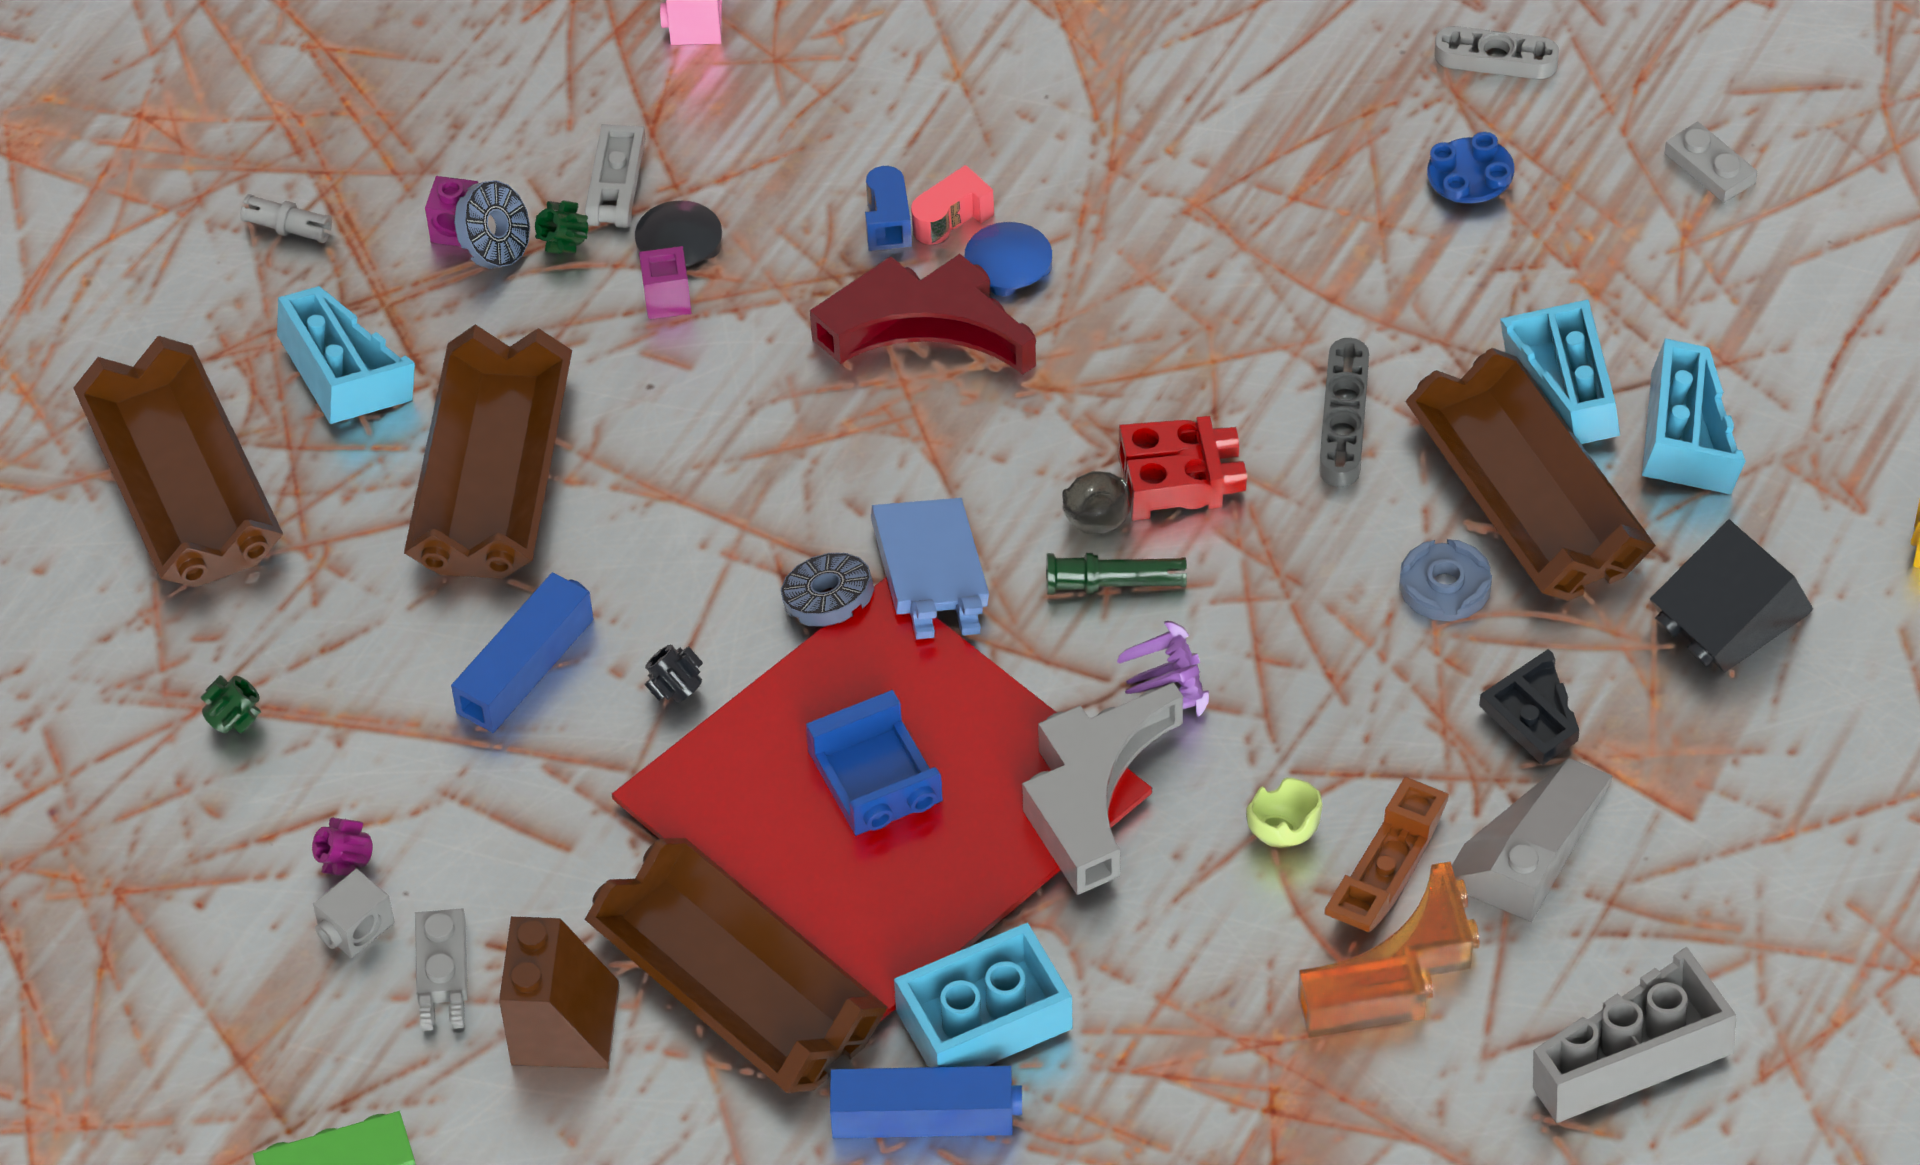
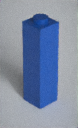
[451,572,594,733]
[830,1066,1022,1139]

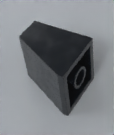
[1650,519,1813,673]

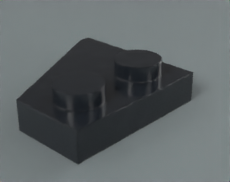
[1479,649,1579,765]

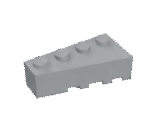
[1533,947,1736,1123]

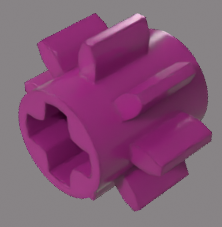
[312,817,373,877]

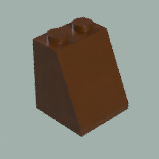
[499,916,620,1069]

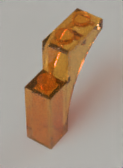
[1298,862,1480,1038]

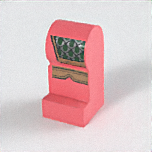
[911,165,994,245]

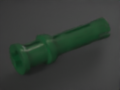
[1046,553,1187,595]

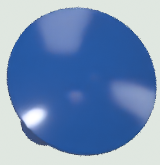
[1427,132,1515,203]
[965,222,1052,296]

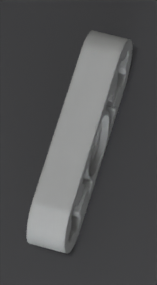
[1434,26,1559,79]

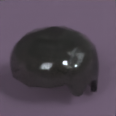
[1062,471,1131,534]

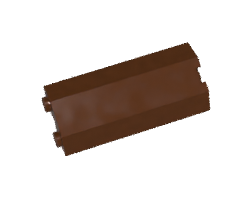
[404,324,572,579]
[73,336,283,588]
[1405,348,1656,601]
[584,838,888,1093]

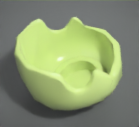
[1246,778,1322,848]

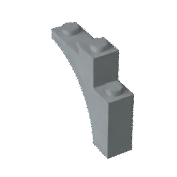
[1022,682,1183,895]

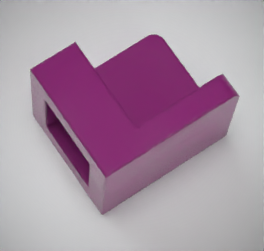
[639,246,692,319]

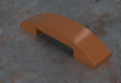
[1324,777,1449,932]

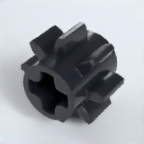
[644,644,703,703]

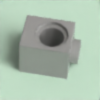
[313,868,395,958]

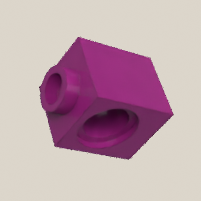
[425,176,478,247]

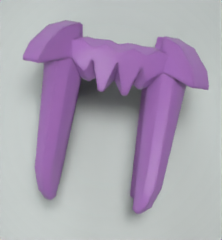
[1117,621,1209,717]

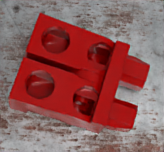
[1118,416,1247,521]

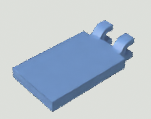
[871,498,989,639]

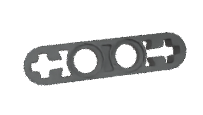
[1319,338,1369,487]

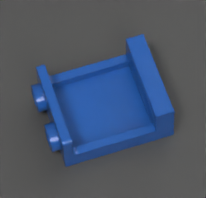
[806,690,943,836]

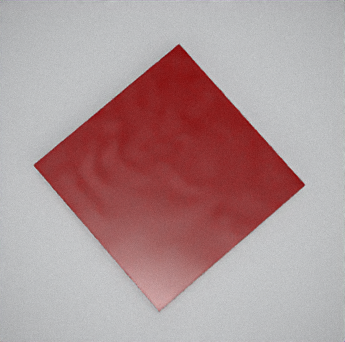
[612,577,1152,1023]

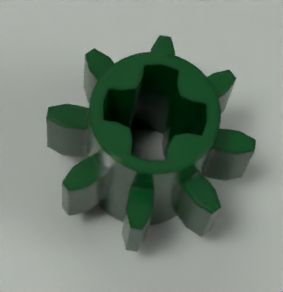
[535,200,588,254]
[201,675,261,734]

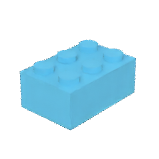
[894,922,1073,1067]

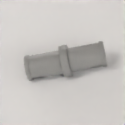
[240,194,332,243]

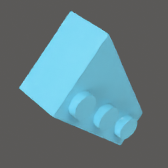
[277,286,415,424]
[1500,299,1620,444]
[1642,338,1746,495]

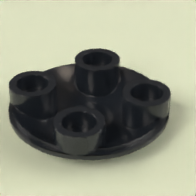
[635,200,722,266]

